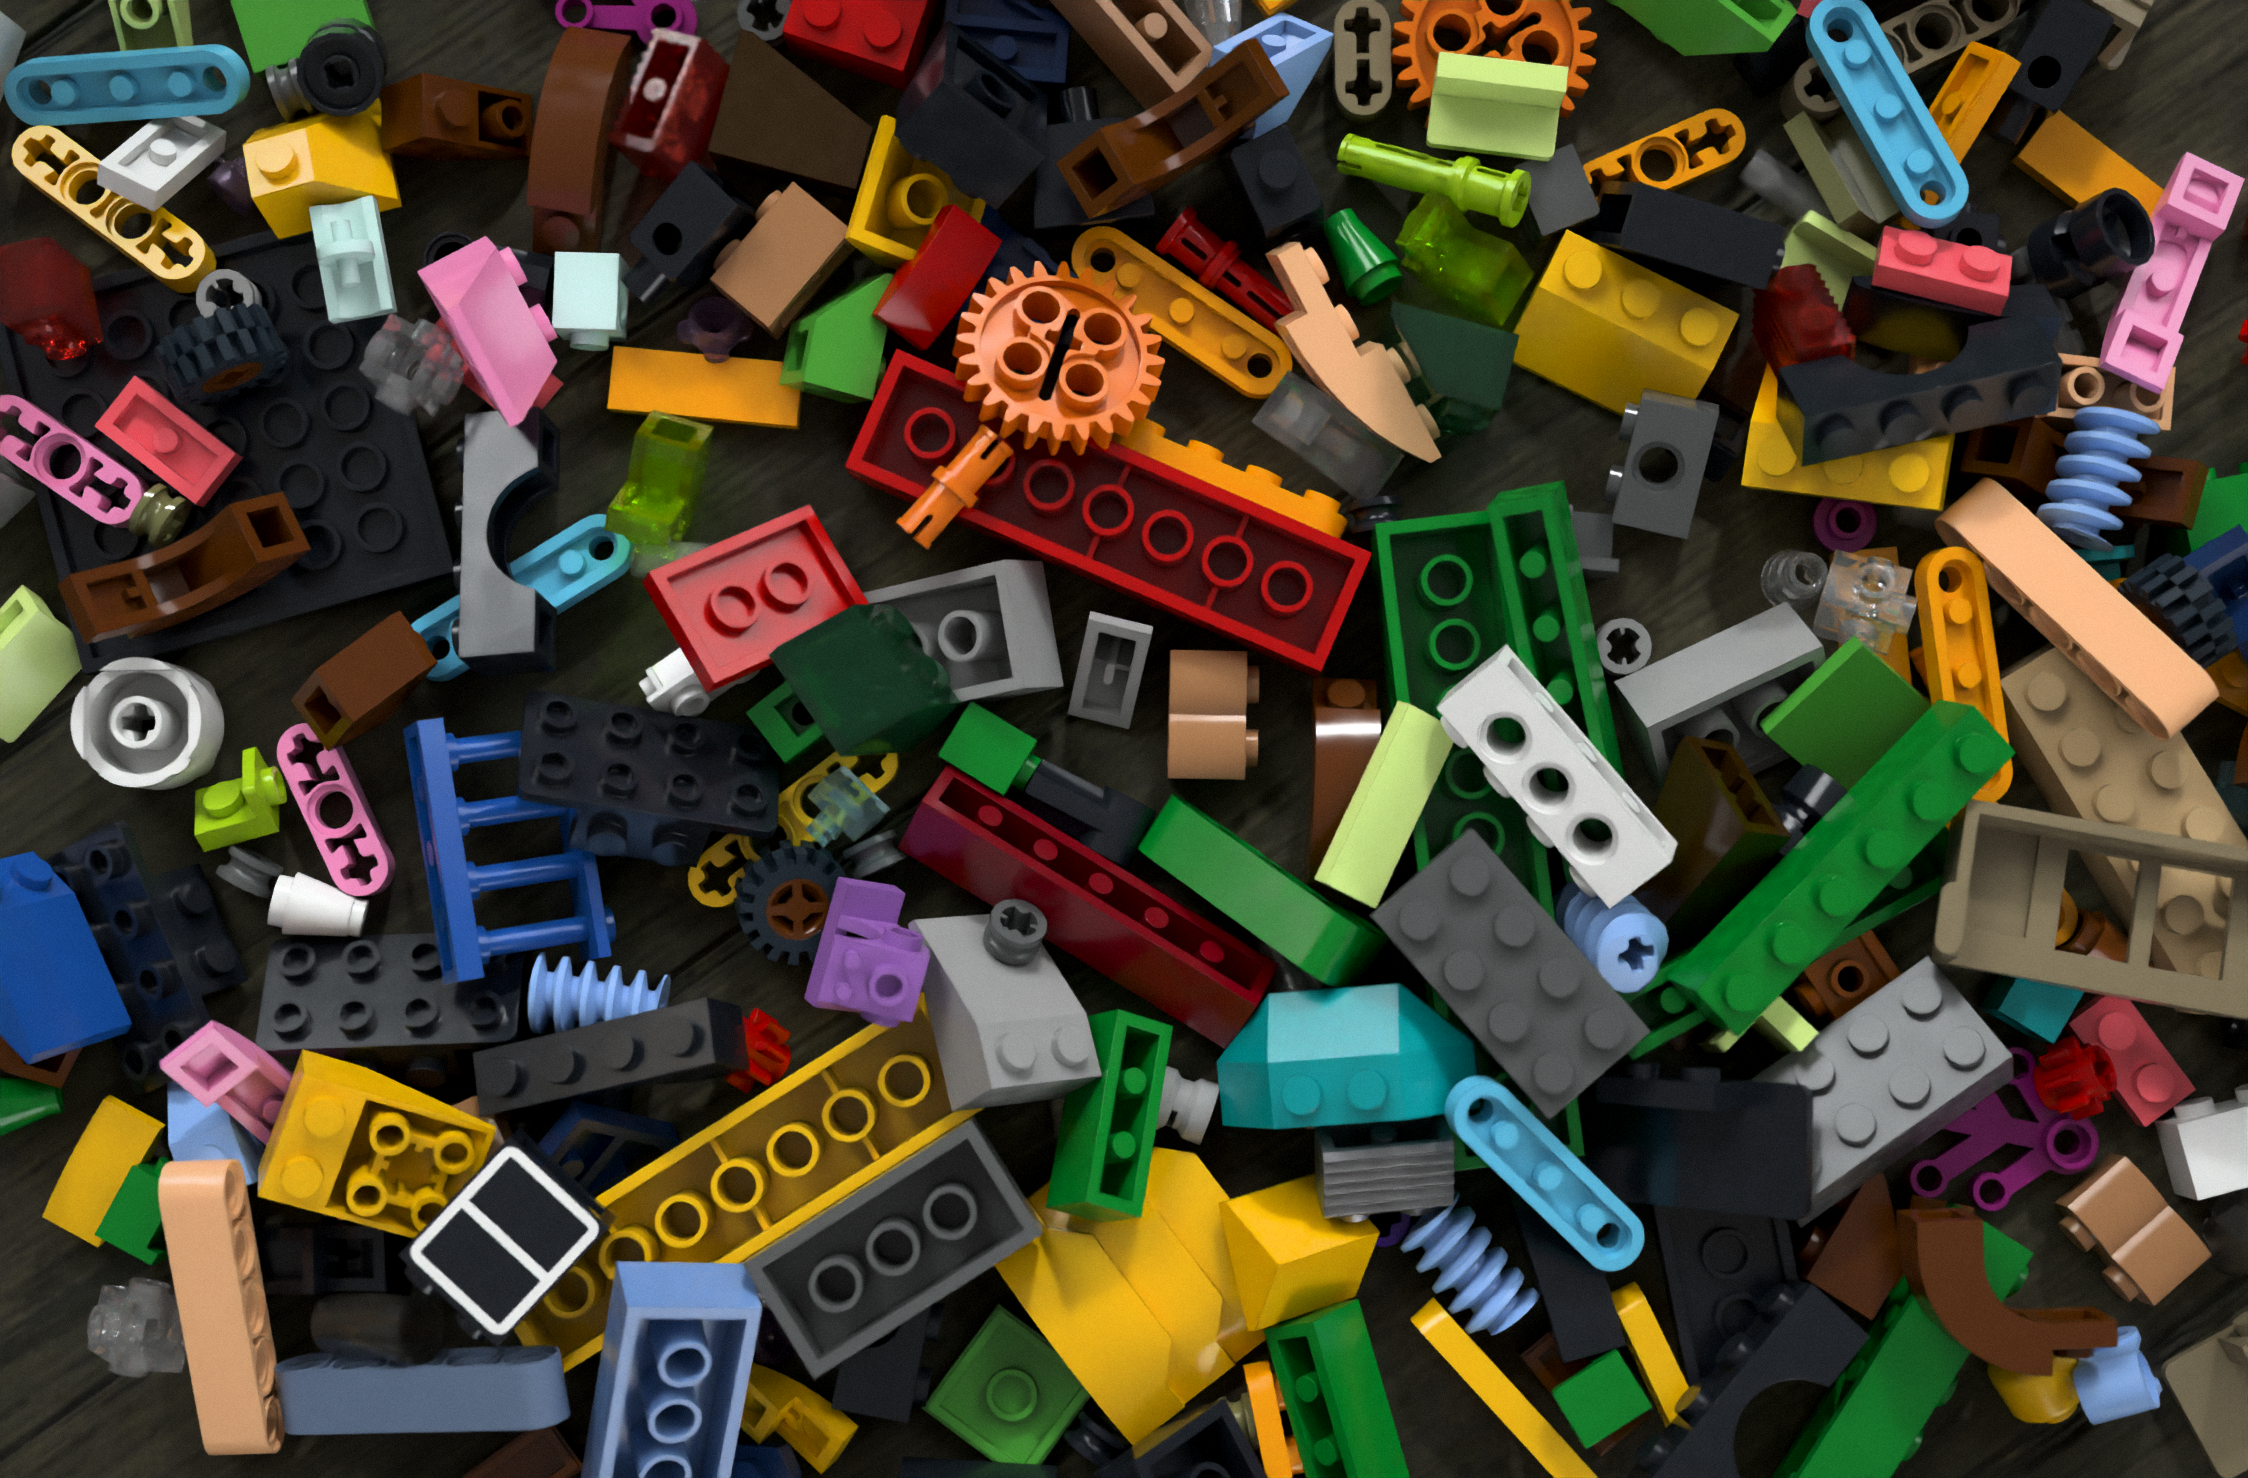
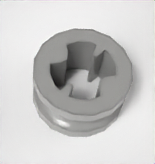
[196,269,262,318]
[1595,618,1652,677]

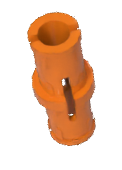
[896,424,1014,550]

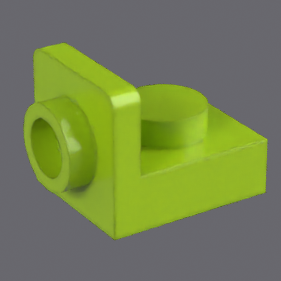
[194,747,287,852]

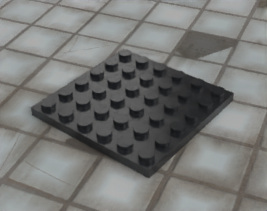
[0,229,456,676]

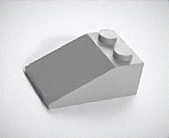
[848,560,1064,722]
[908,914,1102,1112]

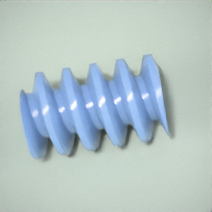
[2035,407,2161,552]
[1552,882,1669,993]
[527,952,671,1034]
[1400,1191,1540,1336]

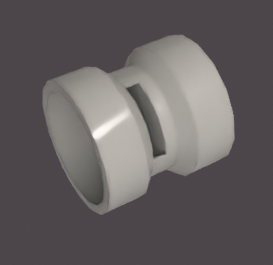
[1156,1066,1219,1145]

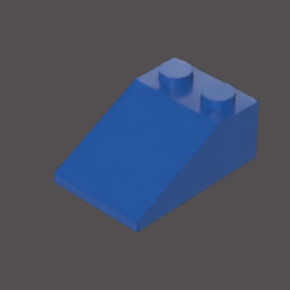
[0,851,132,1064]

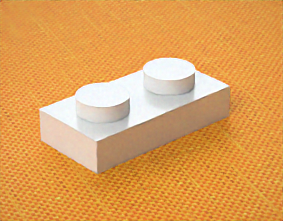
[97,116,227,212]

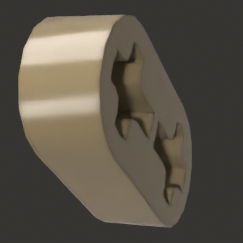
[1332,0,1392,124]

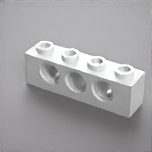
[1437,644,1678,909]

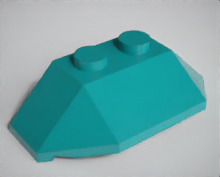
[1217,983,1481,1129]

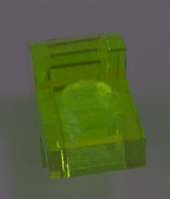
[1395,188,1535,326]
[604,410,714,548]

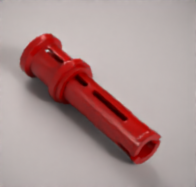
[1155,205,1295,343]

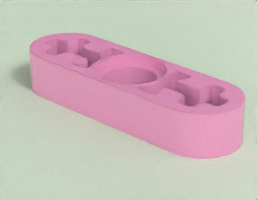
[0,395,150,528]
[277,723,396,896]

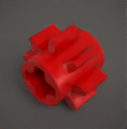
[724,1008,791,1094]
[2033,1035,2117,1121]

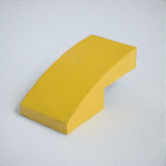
[42,1094,166,1247]
[740,1362,859,1475]

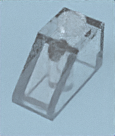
[1251,370,1405,500]

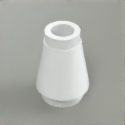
[267,872,369,938]

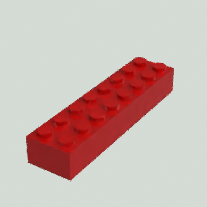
[845,349,1372,677]

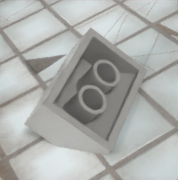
[1614,601,1826,795]

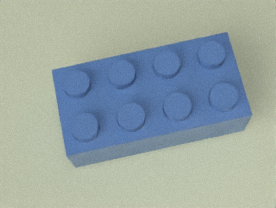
[581,1261,762,1478]

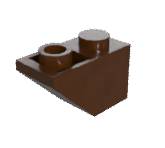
[381,72,532,161]
[290,611,438,752]
[1793,1173,1903,1320]

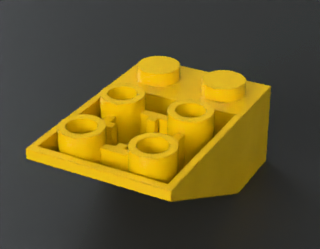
[258,1049,496,1238]

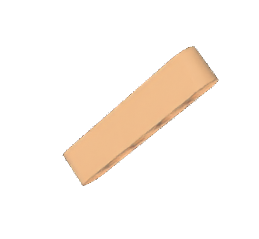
[1934,477,2218,742]
[158,1159,285,1456]

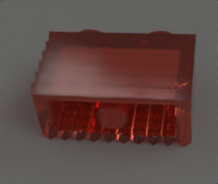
[606,27,730,182]
[0,237,104,360]
[1751,263,1856,380]

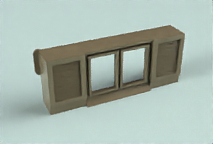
[1931,799,2248,1020]

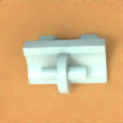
[309,195,397,324]

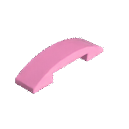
[2099,152,2244,394]
[160,1020,343,1221]

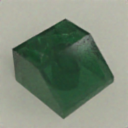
[1378,301,1519,436]
[769,604,961,757]

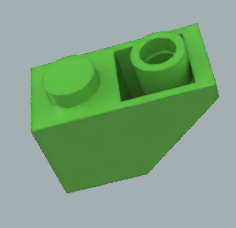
[779,273,893,404]

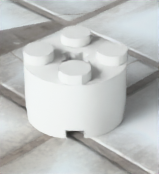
[71,657,225,790]

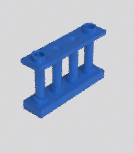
[403,718,616,985]

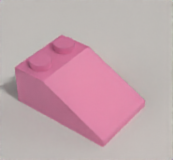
[417,236,558,428]

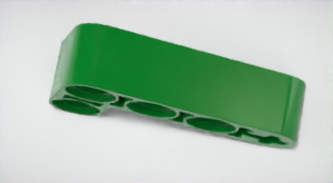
[1137,794,1389,988]

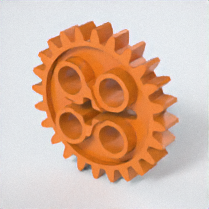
[1391,0,1597,129]
[953,261,1165,455]

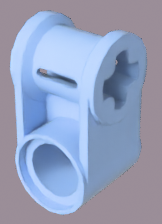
[2073,1326,2163,1425]

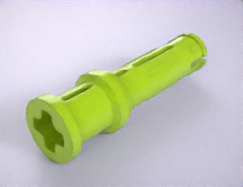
[1337,133,1531,228]

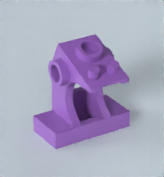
[804,877,930,1027]

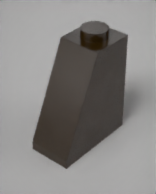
[708,29,875,202]
[1630,736,1792,940]

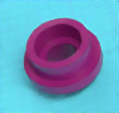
[1811,498,1877,553]

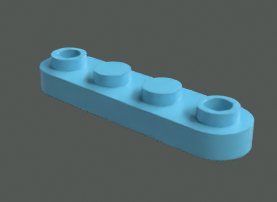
[1805,0,1969,229]
[4,44,250,126]
[411,514,635,682]
[1445,1075,1645,1271]

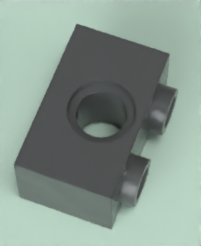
[1603,388,1719,539]

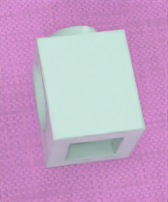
[552,252,629,351]

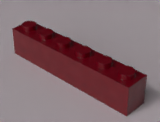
[897,763,1279,1049]

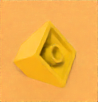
[243,97,402,240]

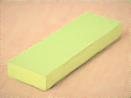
[1314,701,1454,909]

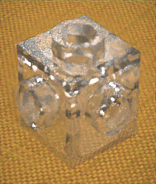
[359,313,465,417]
[1812,549,1918,656]
[87,1277,187,1377]

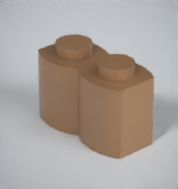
[1167,650,1259,780]
[2054,1153,2212,1306]

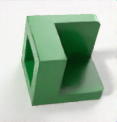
[1552,1349,1653,1449]

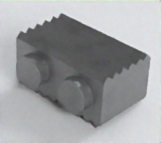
[1314,1114,1455,1222]

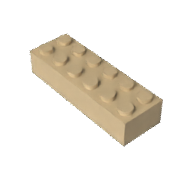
[1999,642,2248,1015]

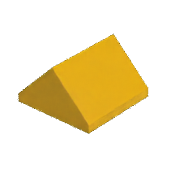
[845,115,986,269]
[1218,1173,1380,1331]

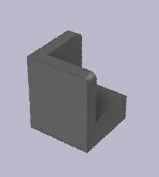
[1510,143,1600,250]
[1569,504,1620,580]

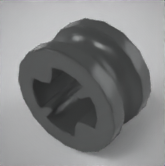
[737,0,791,49]
[265,57,318,122]
[842,829,908,880]
[216,844,284,898]
[983,899,1047,965]

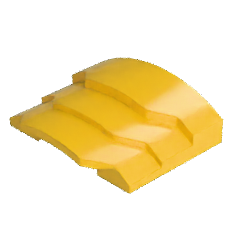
[994,1146,1269,1446]

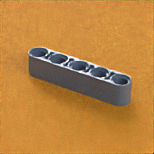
[274,1345,571,1435]

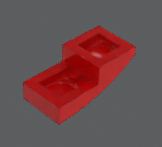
[872,204,1002,351]

